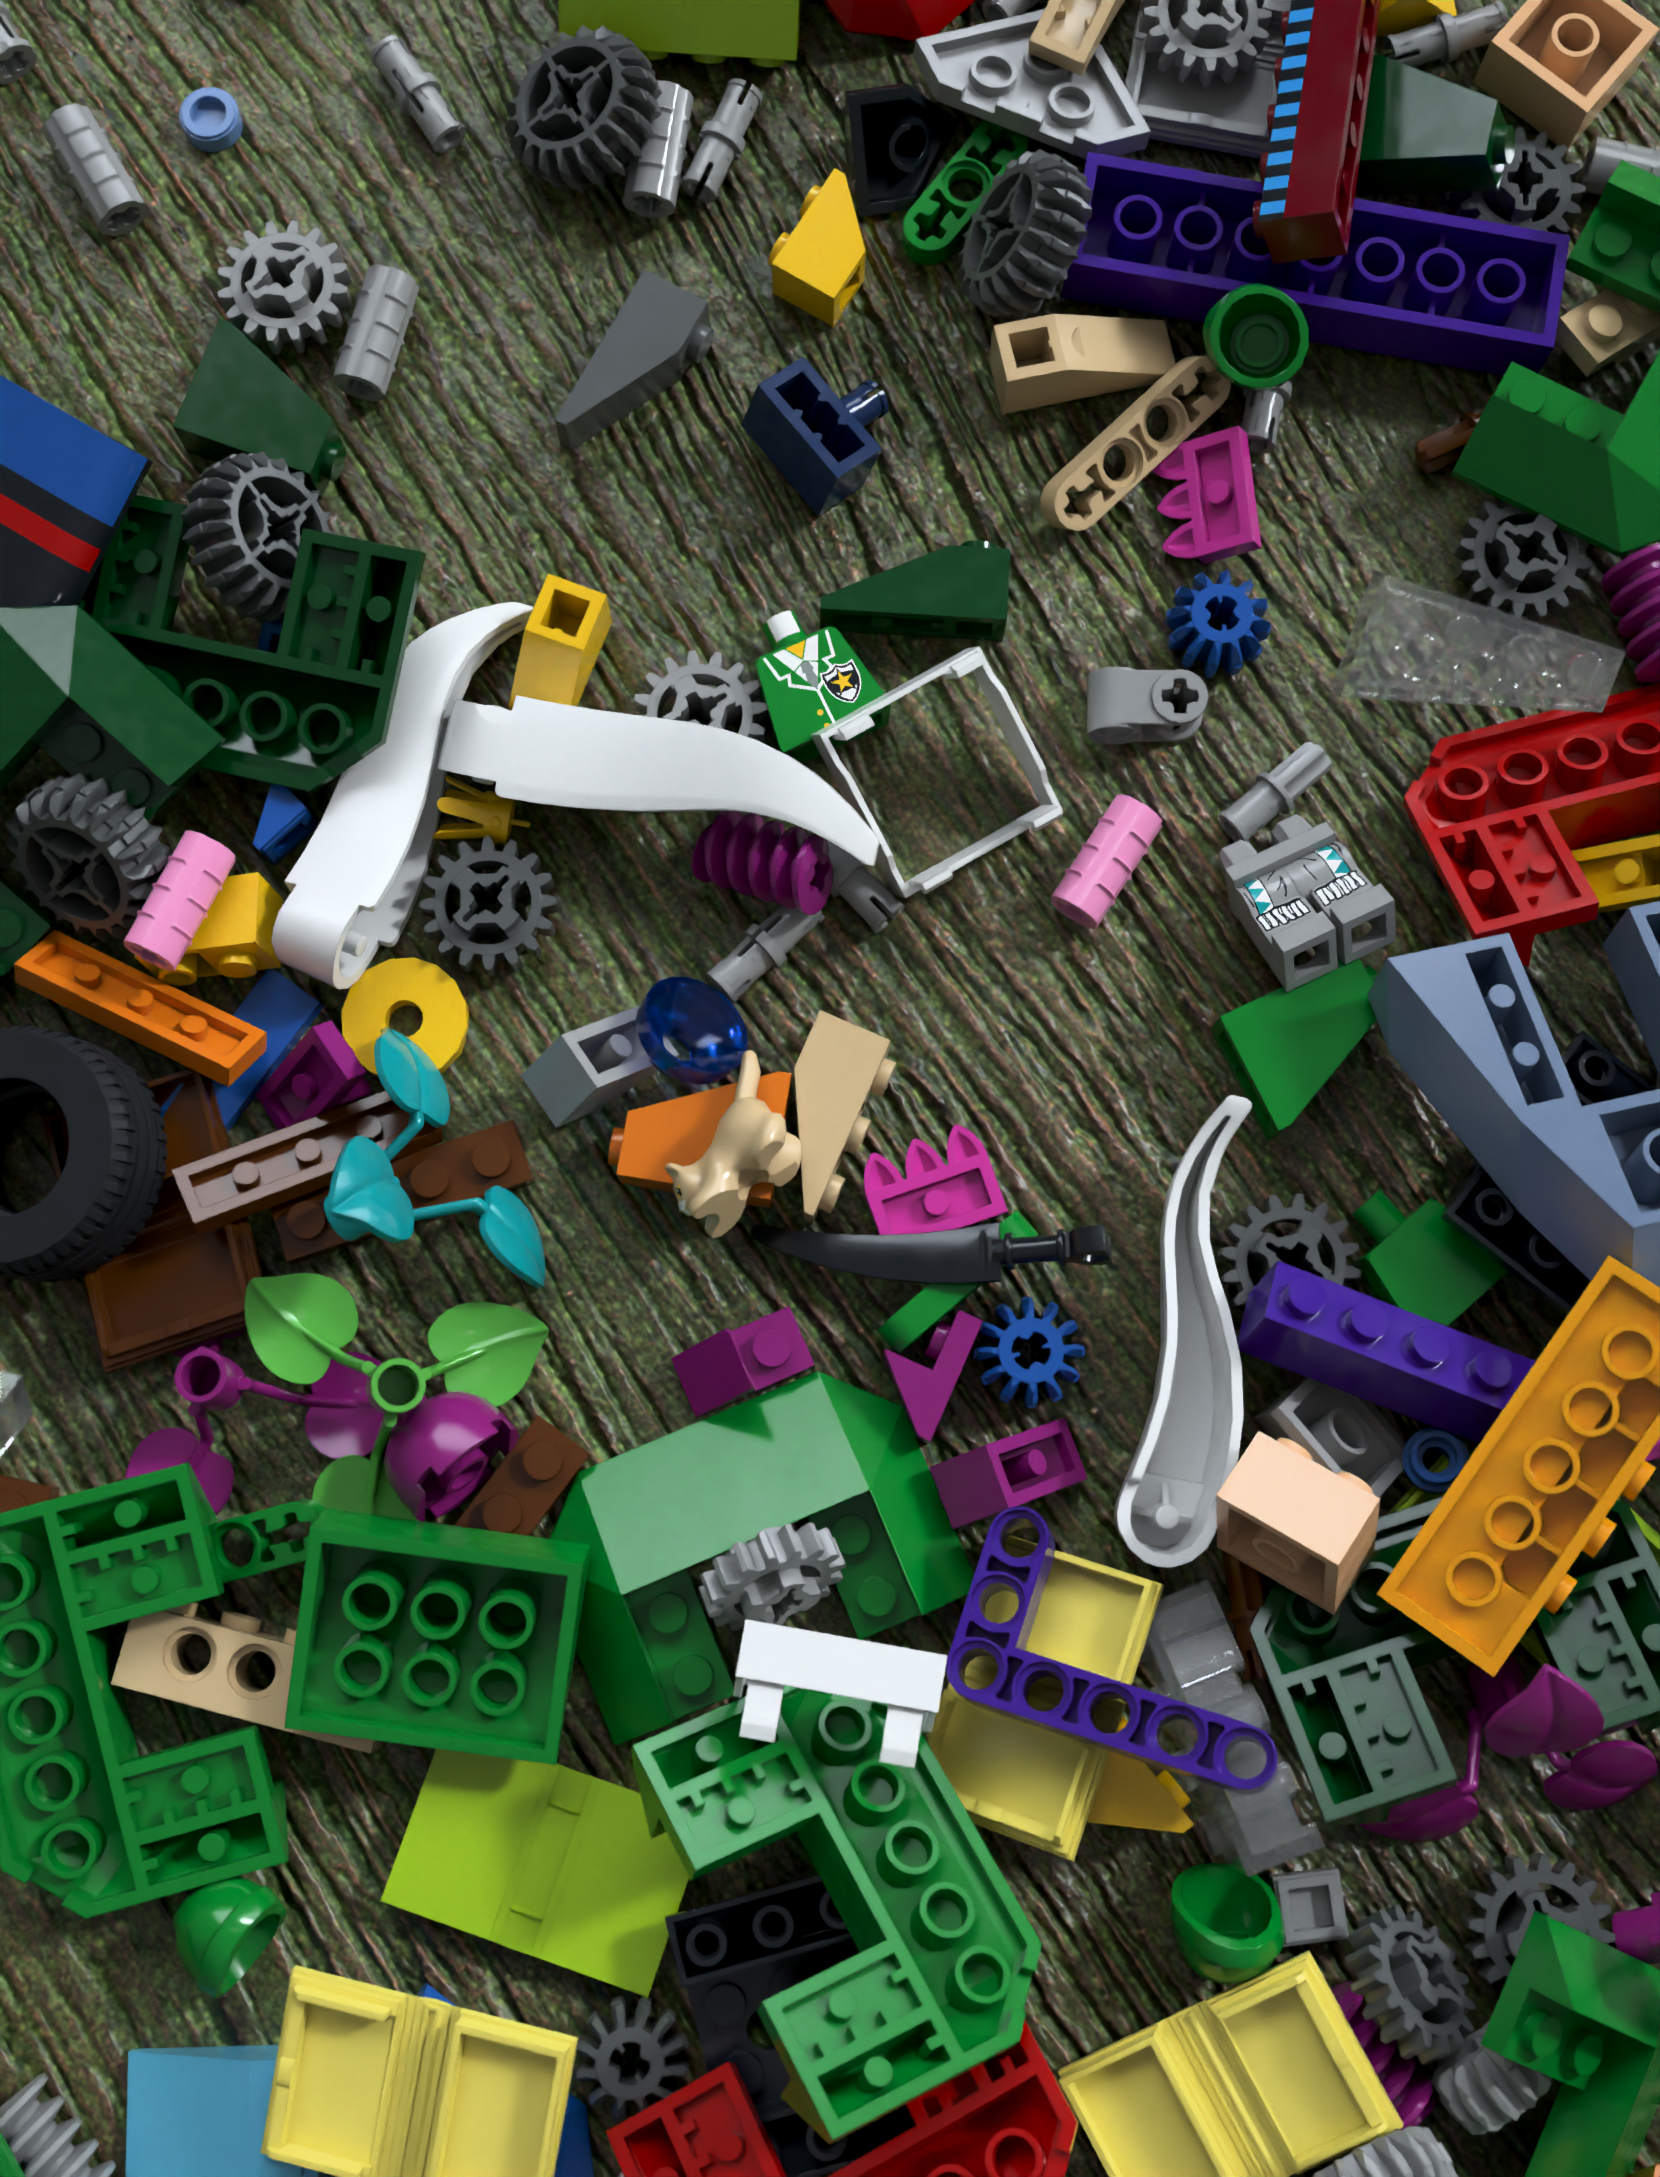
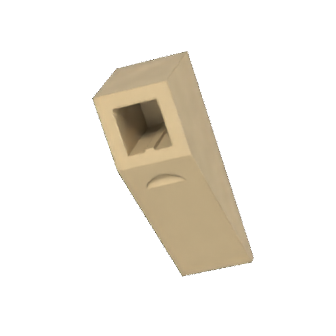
[989,314,1176,414]
[794,1010,896,1224]

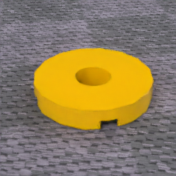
[341,957,469,1078]

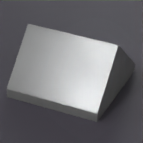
[1254,1376,1406,1498]

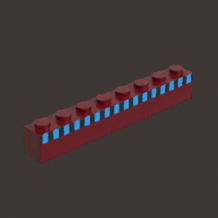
[1252,0,1381,264]

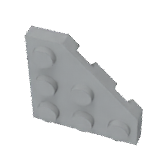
[913,9,1151,160]

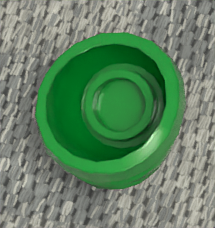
[1203,283,1309,392]
[1169,1862,1284,1984]
[172,1876,286,2000]

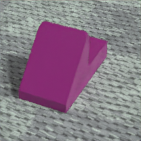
[255,1020,371,1130]
[671,1306,815,1419]
[882,1310,983,1444]

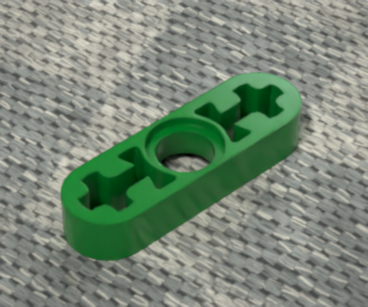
[902,120,1029,265]
[877,1210,1039,1355]
[208,1499,326,1583]

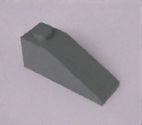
[555,269,714,451]

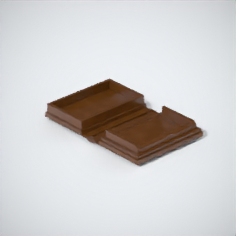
[42,1068,263,1374]

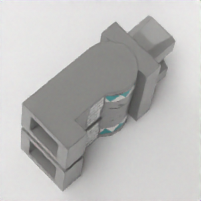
[1219,814,1396,992]

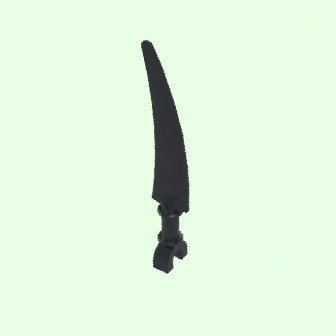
[750,1222,1112,1284]

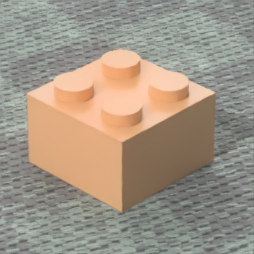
[1473,0,1660,152]
[1216,1431,1380,1615]

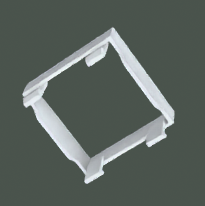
[811,646,1063,898]
[733,1619,947,1768]

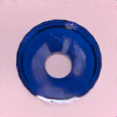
[636,977,748,1085]

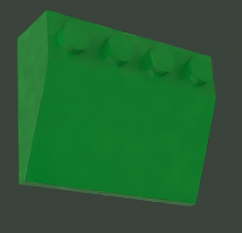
[284,1508,591,1765]

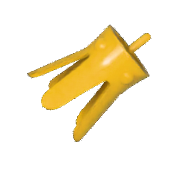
[433,775,530,845]

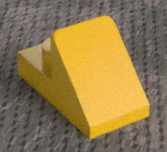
[1571,834,1660,914]

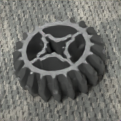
[504,25,662,194]
[957,149,1093,321]
[180,451,337,624]
[4,773,173,941]

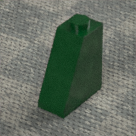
[1356,54,1515,195]
[173,318,346,499]

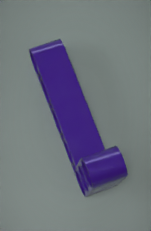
[946,1506,1278,1795]

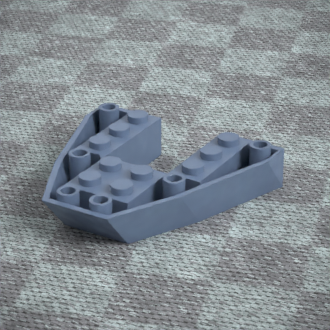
[1367,901,1660,1287]

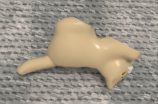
[665,1050,802,1239]

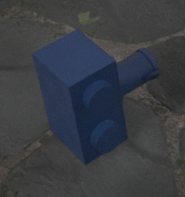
[741,357,889,516]

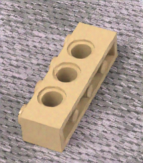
[111,1602,383,1754]

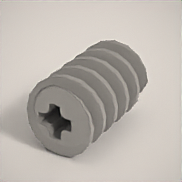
[0,2073,116,2177]

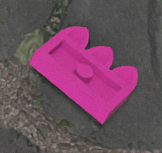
[1153,425,1262,564]
[864,1124,1008,1235]

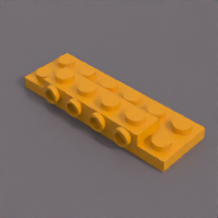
[1377,1255,1660,1677]

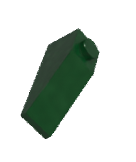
[820,540,1011,642]

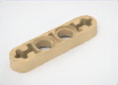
[1040,356,1231,531]

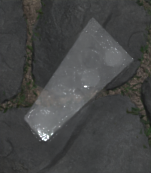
[1331,570,1626,713]
[1139,1579,1325,1877]

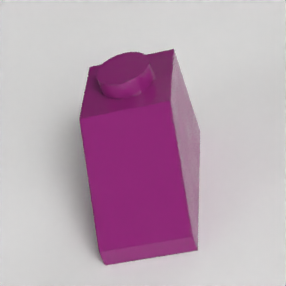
[930,1417,1088,1529]

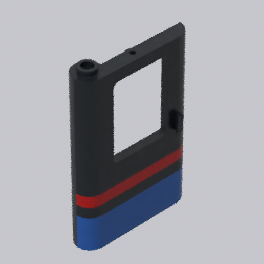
[0,375,153,607]

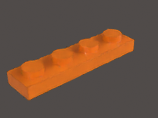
[14,930,267,1087]

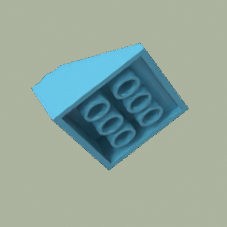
[125,2045,333,2177]

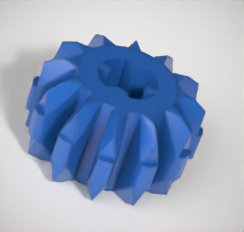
[1164,569,1271,679]
[973,1297,1085,1409]

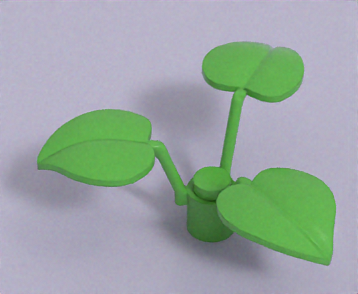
[244,1273,549,1520]

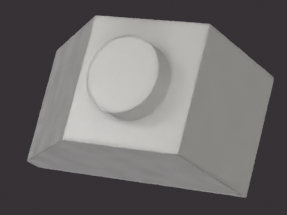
[521,1004,679,1128]

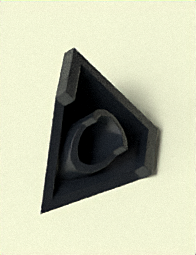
[845,83,960,217]

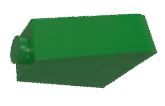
[1210,958,1378,1141]

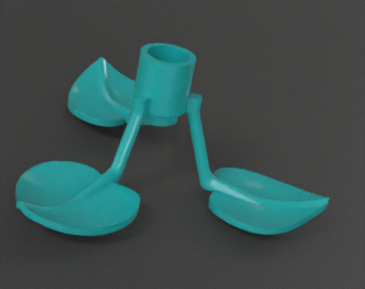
[324,1027,546,1289]

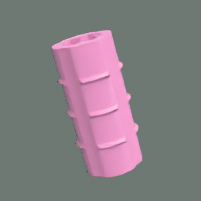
[1051,794,1162,929]
[123,830,236,971]

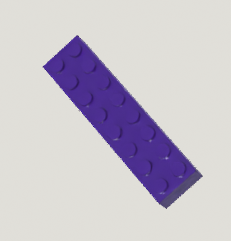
[1061,152,1570,376]

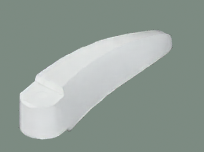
[271,602,534,989]
[437,695,879,866]
[1114,1095,1252,1568]

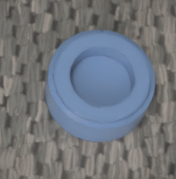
[179,87,243,152]

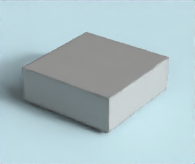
[1269,1866,1349,1947]

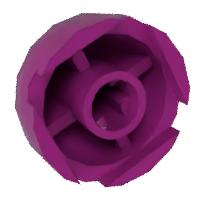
[384,1391,519,1521]

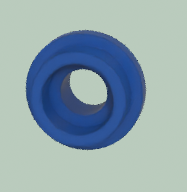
[1402,1427,1470,1494]

